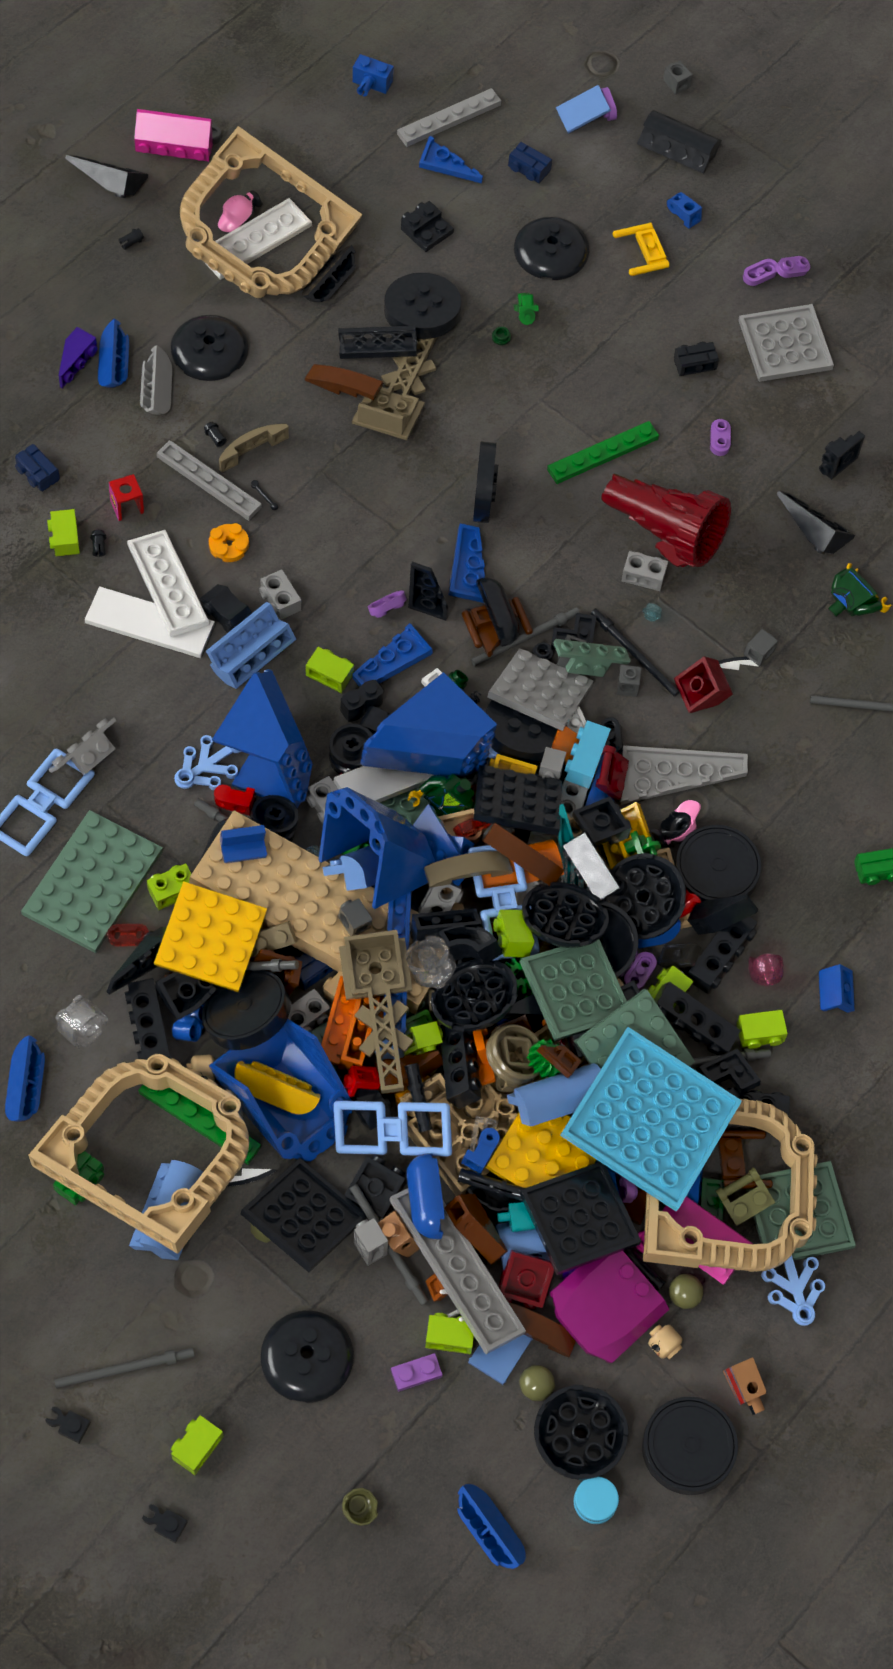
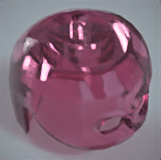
[748,954,784,986]

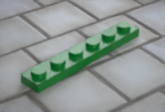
[547,421,659,484]
[138,1085,261,1165]

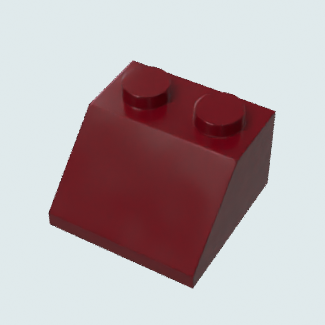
[674,656,733,713]

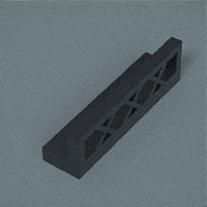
[338,326,418,359]

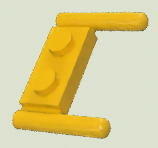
[612,222,669,276]

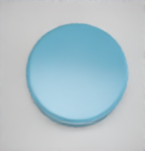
[574,1477,619,1524]

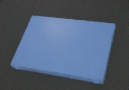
[556,85,611,133]
[468,1335,533,1385]

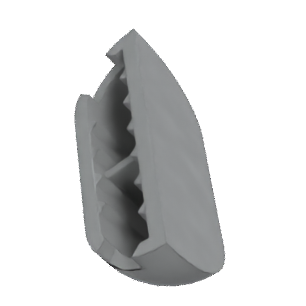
[140,345,172,415]

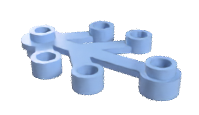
[174,735,241,790]
[761,1255,825,1326]

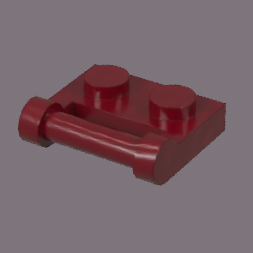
[596,746,629,800]

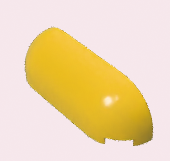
[235,1061,320,1114]

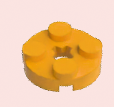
[209,523,249,562]

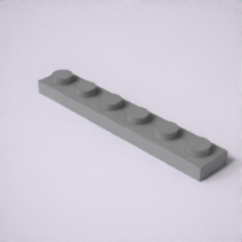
[397,88,501,147]
[157,440,262,521]

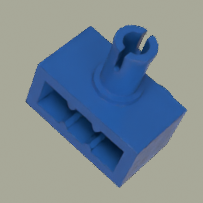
[352,54,394,97]

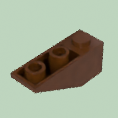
[374,1050,443,1096]
[444,1194,508,1264]

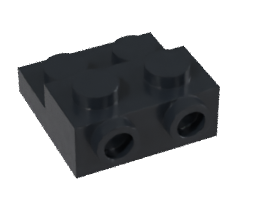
[401,201,454,252]
[819,431,865,480]
[572,797,632,846]
[345,1154,407,1218]

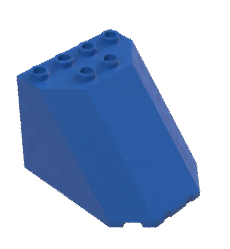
[212,669,313,808]
[360,672,497,778]
[319,787,436,909]
[209,1019,352,1162]

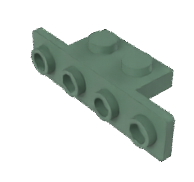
[553,639,631,677]

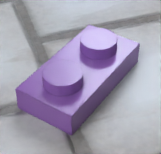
[391,1353,442,1392]

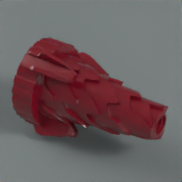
[601,474,731,567]

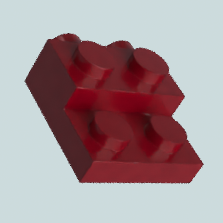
[498,1250,554,1309]

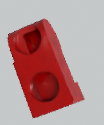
[214,784,256,816]

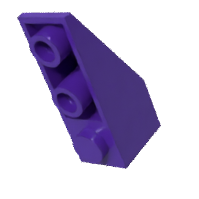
[58,327,98,388]

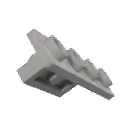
[48,717,117,775]

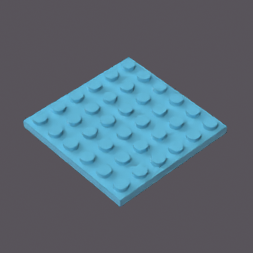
[560,1027,742,1211]

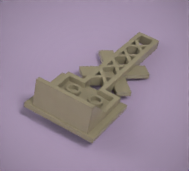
[352,337,437,440]
[339,930,414,1094]

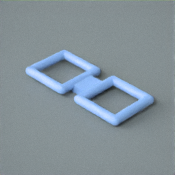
[0,748,95,856]
[468,845,540,961]
[333,1101,452,1157]

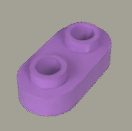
[600,87,617,121]
[775,256,810,278]
[743,259,777,286]
[710,419,731,456]
[368,590,407,618]
[624,952,657,991]
[615,1172,638,1203]

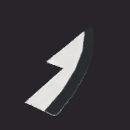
[719,657,758,670]
[226,1168,277,1187]

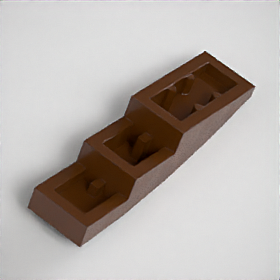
[305,364,383,400]

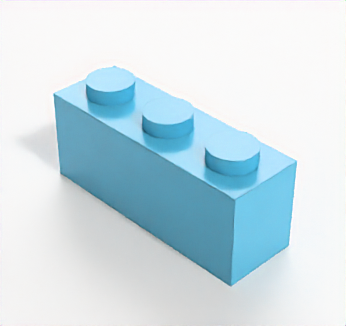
[564,720,610,789]

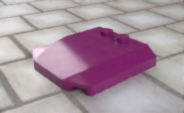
[550,1251,669,1363]

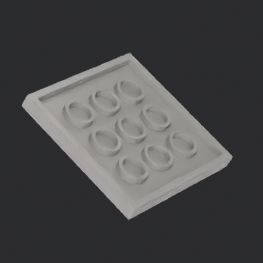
[738,304,834,382]
[487,648,594,731]

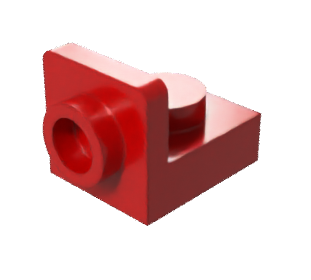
[343,1066,380,1097]

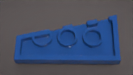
[448,523,485,603]
[352,623,433,687]
[413,804,465,886]

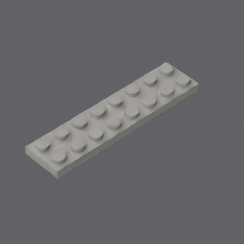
[389,1188,526,1354]

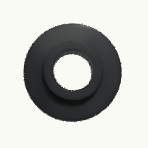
[532,642,553,660]

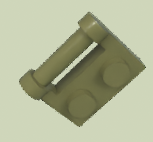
[715,1168,775,1226]

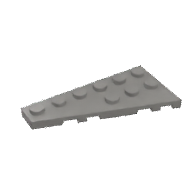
[621,746,748,805]

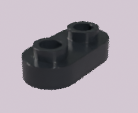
[600,717,623,754]

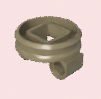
[486,1024,539,1092]

